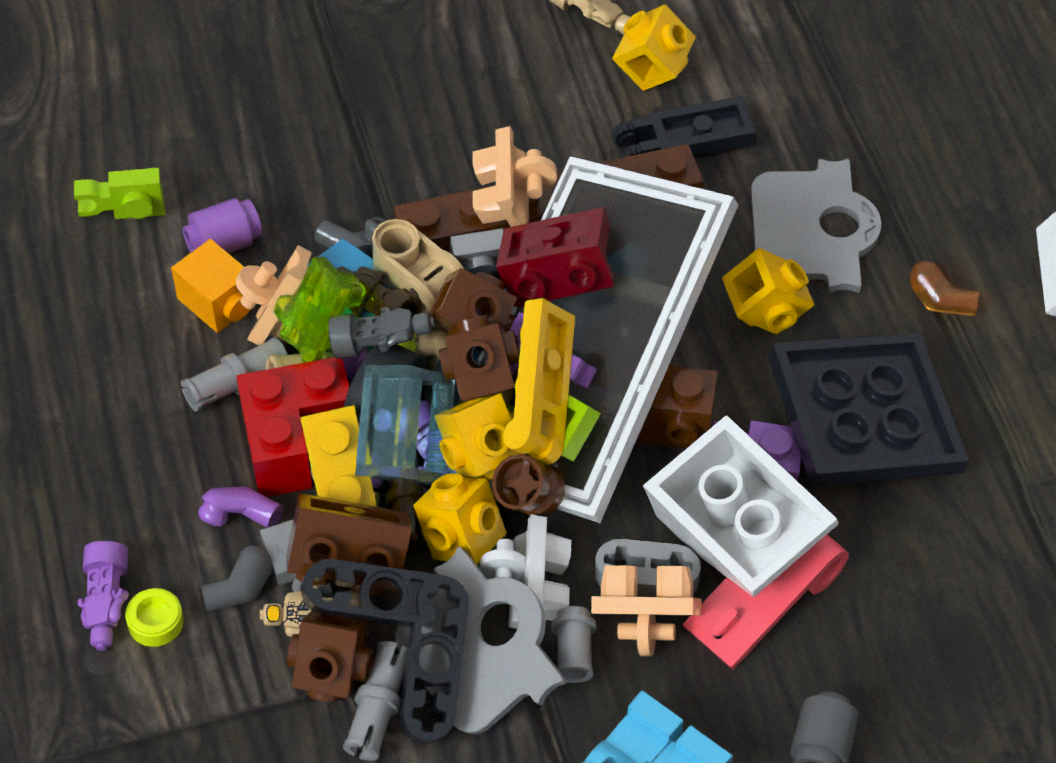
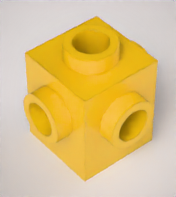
[612,4,696,91]
[722,247,814,335]
[434,393,525,481]
[413,473,507,564]

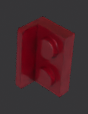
[496,207,614,307]

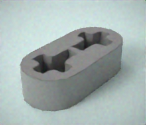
[595,539,701,597]

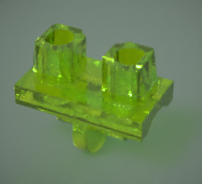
[274,257,366,363]

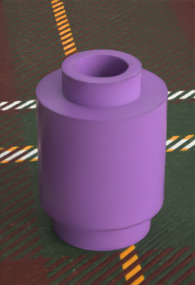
[182,198,262,254]

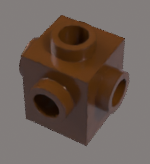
[429,268,517,353]
[439,314,520,402]
[287,610,373,702]

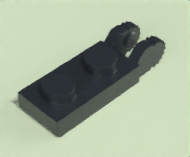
[611,96,757,158]

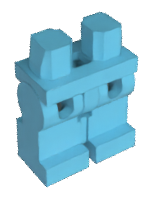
[582,690,733,763]

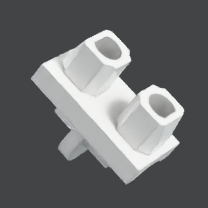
[480,514,571,629]

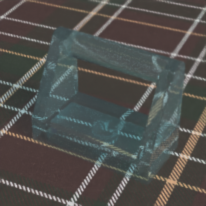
[355,365,455,485]

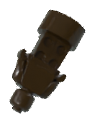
[331,266,422,318]

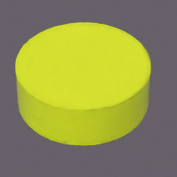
[125,588,184,647]

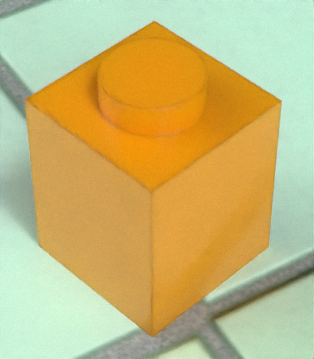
[171,238,251,334]

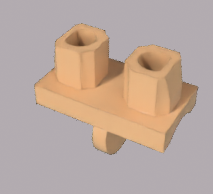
[473,126,557,227]
[236,245,331,346]
[591,565,702,656]

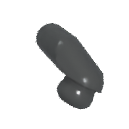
[201,545,272,612]

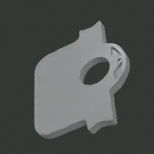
[751,159,881,293]
[395,547,567,734]

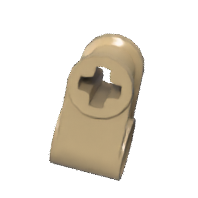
[372,219,465,313]

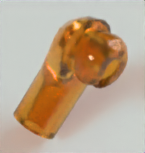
[909,261,979,316]

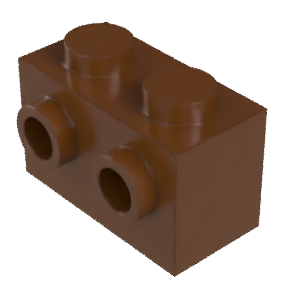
[602,358,718,449]
[286,493,412,595]

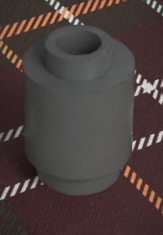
[790,692,859,763]

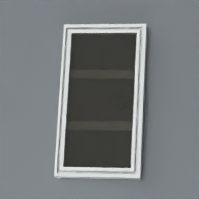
[457,157,738,523]

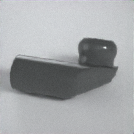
[315,217,387,256]

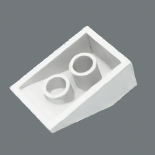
[643,415,839,597]

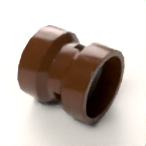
[492,454,565,516]

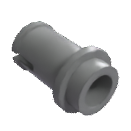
[551,606,597,683]

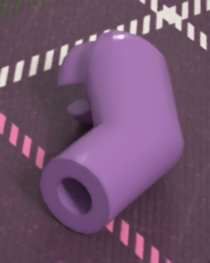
[198,486,284,528]

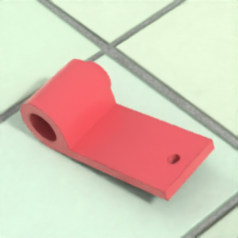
[682,535,849,670]

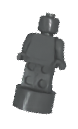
[329,307,436,359]

